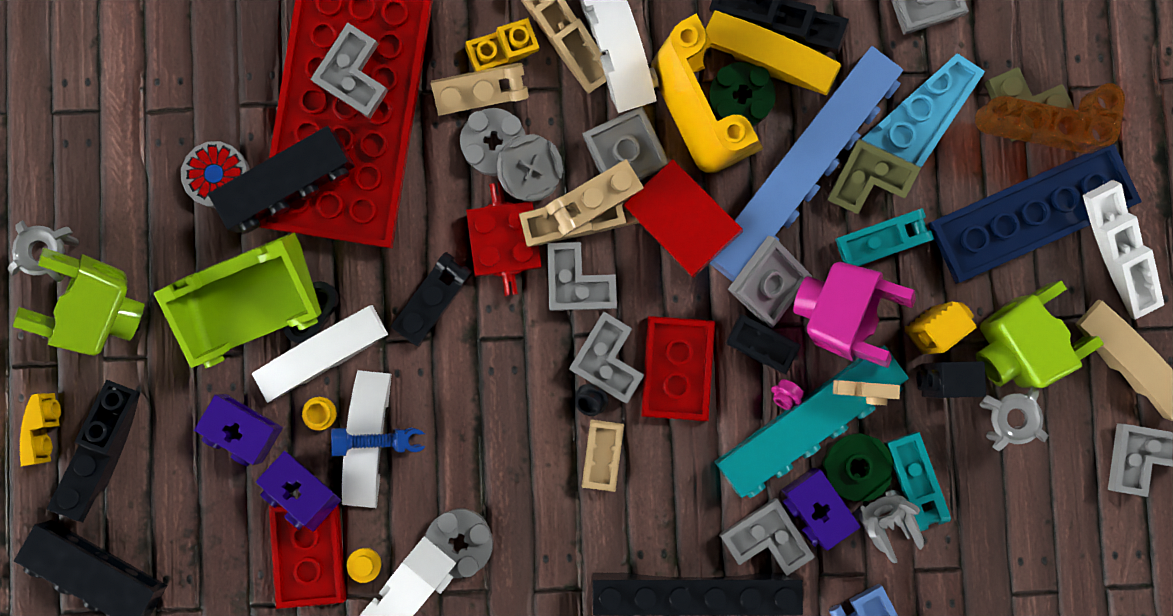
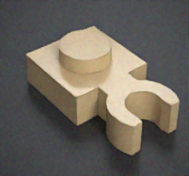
[833,380,900,405]

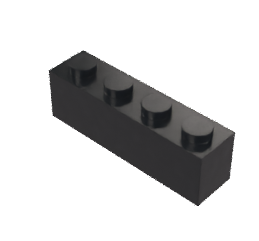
[208,126,356,234]
[14,520,168,616]

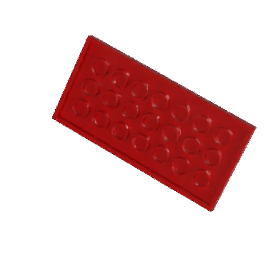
[259,0,433,249]

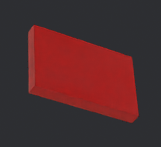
[624,159,743,278]
[641,316,715,422]
[269,504,346,609]

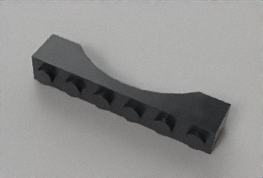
[593,573,803,615]

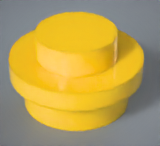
[302,397,337,431]
[347,548,382,583]

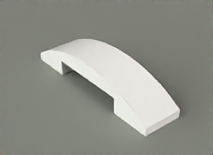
[342,370,392,508]

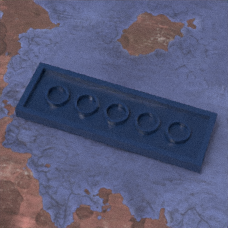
[928,142,1142,284]

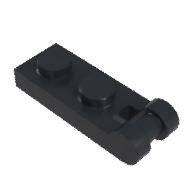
[390,252,473,347]

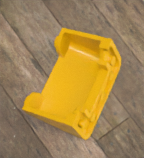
[651,13,763,174]

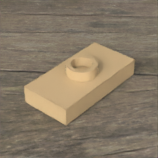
[582,419,624,492]

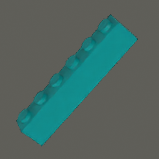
[714,345,909,498]

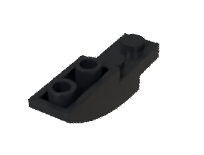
[47,380,140,523]

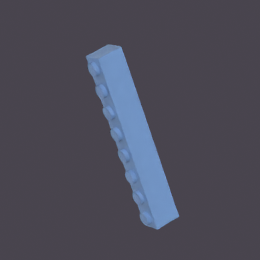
[709,46,903,282]

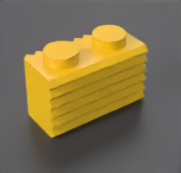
[905,302,977,355]

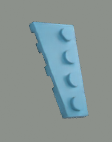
[862,53,985,167]

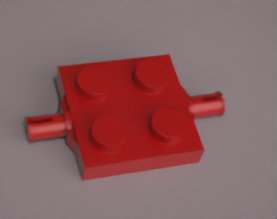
[466,183,542,296]

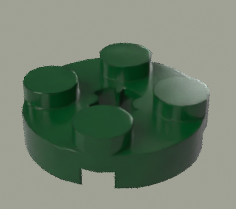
[708,62,776,127]
[822,433,893,501]

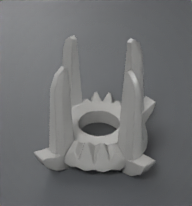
[8,220,79,282]
[980,386,1049,451]
[853,490,924,563]

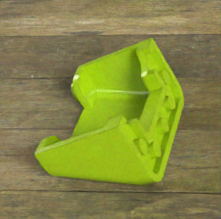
[154,232,322,368]

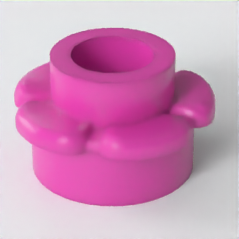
[771,379,804,410]

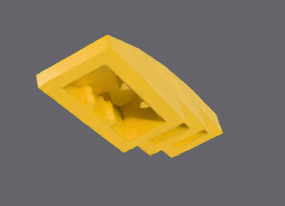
[705,10,841,95]

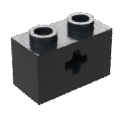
[916,361,986,398]

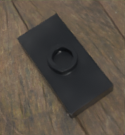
[725,314,801,375]

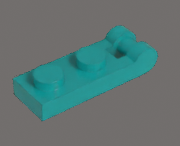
[835,208,935,266]
[884,431,951,532]

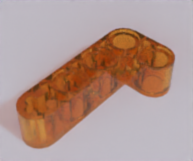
[975,83,1125,154]

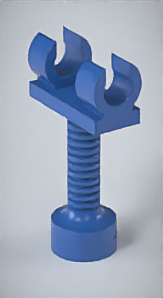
[331,427,425,456]

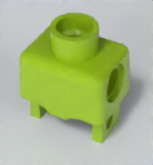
[12,248,145,356]
[976,281,1104,388]

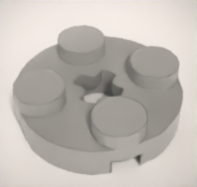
[460,108,526,176]
[425,508,494,578]

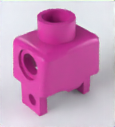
[793,262,916,368]

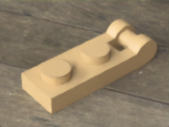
[431,63,529,116]
[545,159,644,236]

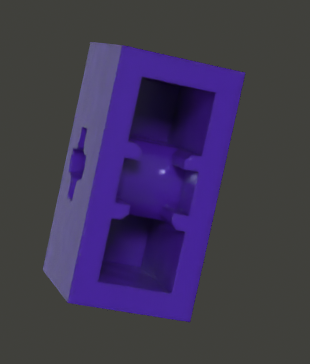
[194,394,283,466]
[256,450,342,532]
[781,467,861,551]

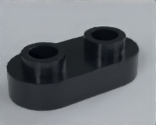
[283,281,339,343]

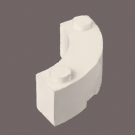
[580,0,659,113]
[360,537,456,616]

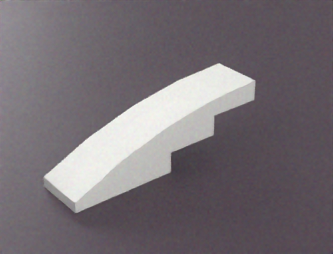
[1083,180,1164,320]
[252,305,388,403]

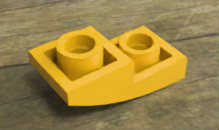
[464,18,540,72]
[20,393,61,466]

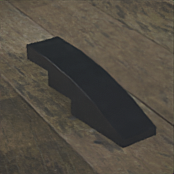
[709,0,850,55]

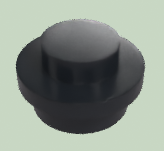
[575,384,608,416]

